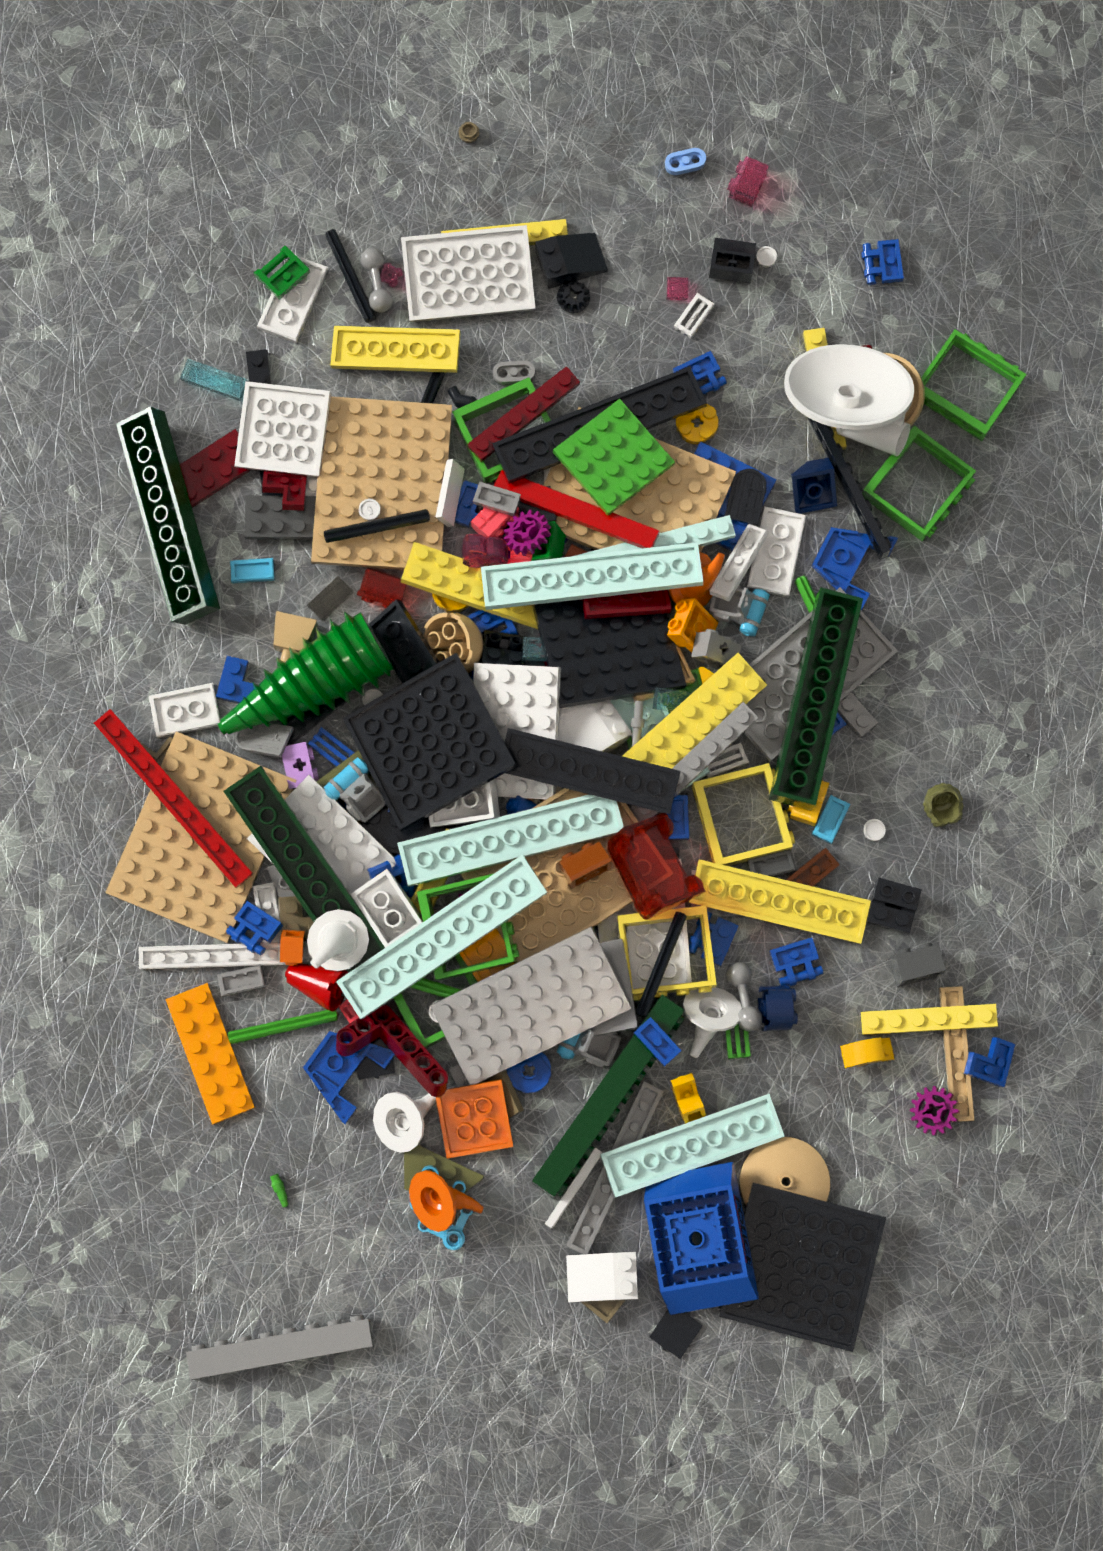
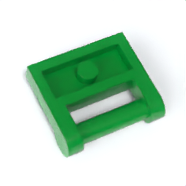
[253,245,310,300]

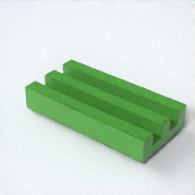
[725,1024,751,1059]

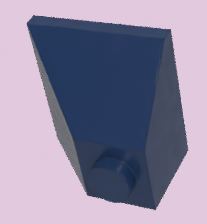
[791,457,837,514]

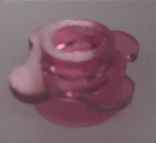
[380,263,403,287]

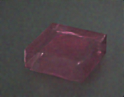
[666,277,688,300]

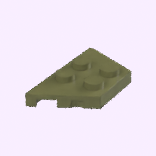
[404,1145,484,1194]

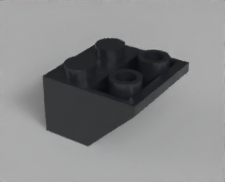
[709,238,756,284]
[479,630,527,665]

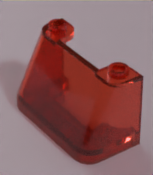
[607,813,705,920]

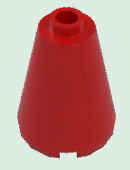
[285,963,348,1012]

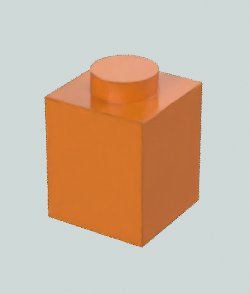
[280,930,305,966]

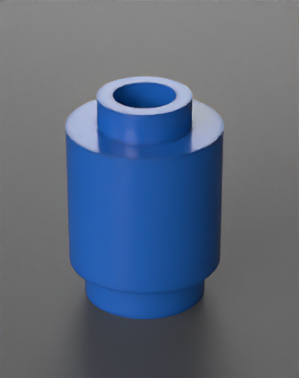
[506,795,537,815]

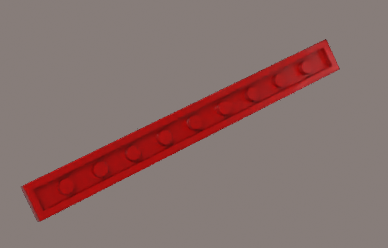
[94,709,253,889]

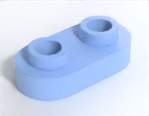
[665,148,706,175]

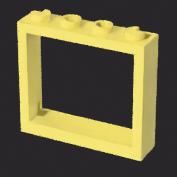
[692,763,795,866]
[617,905,717,1001]

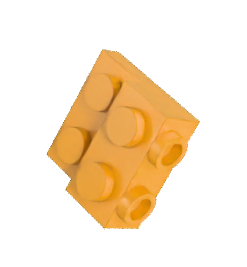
[667,598,718,653]

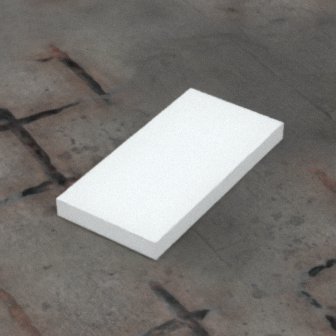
[257,255,329,344]
[747,506,806,598]

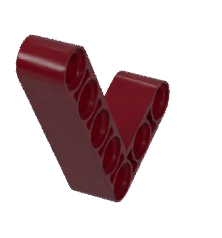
[336,1005,448,1097]

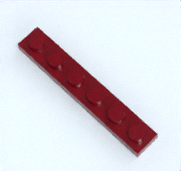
[467,366,580,462]

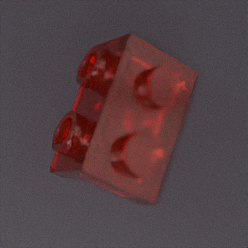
[357,568,407,608]

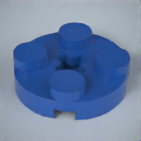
[507,1052,551,1094]

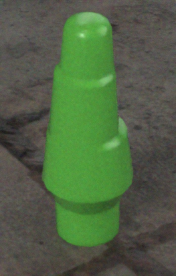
[270,1173,288,1208]

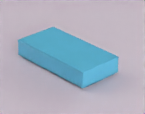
[230,558,275,583]
[812,795,850,844]

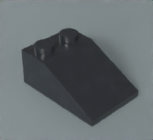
[535,233,608,289]

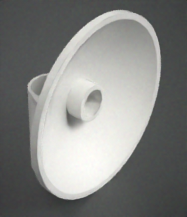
[784,344,914,456]

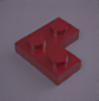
[262,471,307,511]

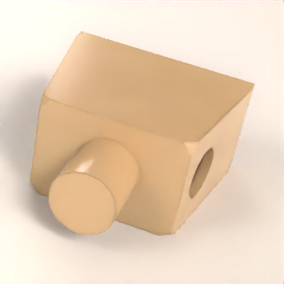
[274,611,318,662]

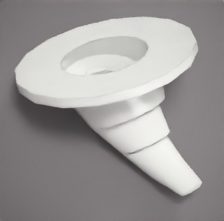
[307,909,369,971]
[683,987,742,1058]
[373,1092,436,1153]

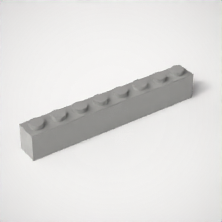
[186,1315,374,1380]

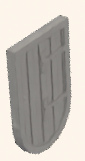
[235,723,294,758]

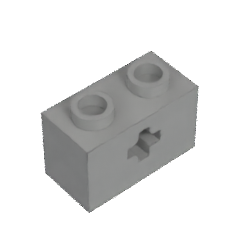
[691,629,742,670]

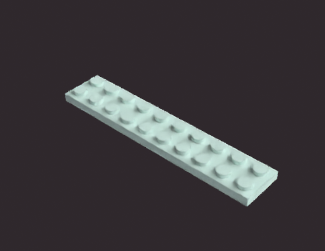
[481,542,703,610]
[397,794,625,887]
[336,855,548,1019]

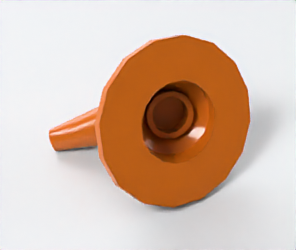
[669,551,725,606]
[409,1170,483,1232]

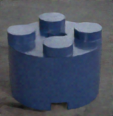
[757,985,798,1031]

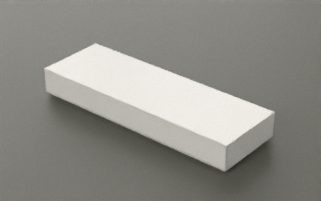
[436,459,465,527]
[252,882,281,949]

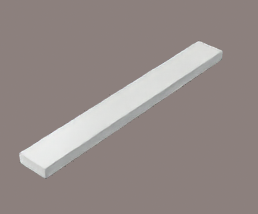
[139,941,313,969]

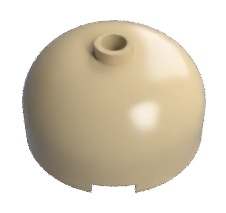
[423,613,483,673]

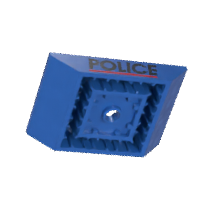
[644,1162,759,1315]

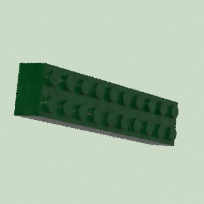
[116,407,220,625]
[769,587,863,811]
[223,766,385,973]
[532,995,685,1199]

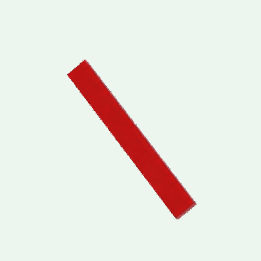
[494,470,660,549]

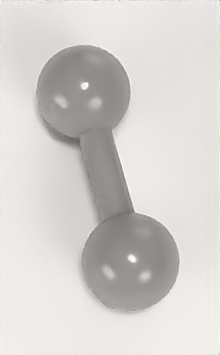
[361,247,393,313]
[726,962,763,1032]

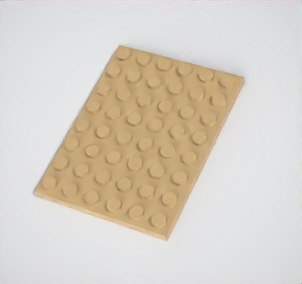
[311,396,452,570]
[543,407,736,552]
[105,731,297,943]
[460,788,674,962]

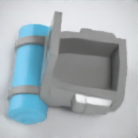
[709,585,770,637]
[324,757,386,823]
[557,1028,621,1067]

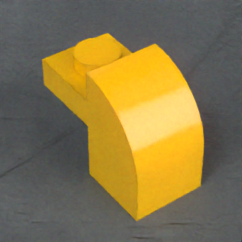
[840,1037,894,1068]
[671,1073,706,1124]

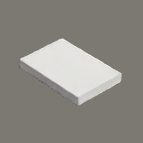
[149,683,221,739]

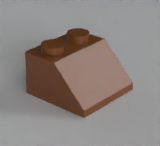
[559,842,612,889]

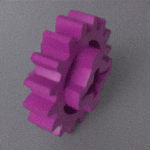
[504,510,551,556]
[910,1086,960,1136]

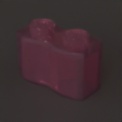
[727,156,769,207]
[462,534,509,568]

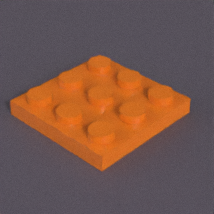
[436,1079,514,1159]

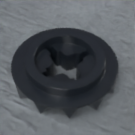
[557,280,590,313]

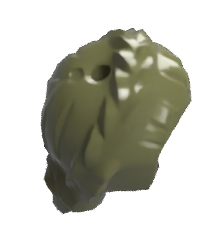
[923,783,964,827]

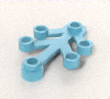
[410,1165,474,1250]

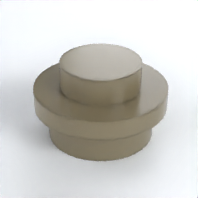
[459,122,479,143]

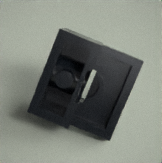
[866,878,922,934]

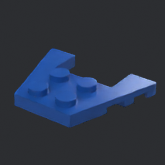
[811,527,898,610]
[303,1031,395,1125]

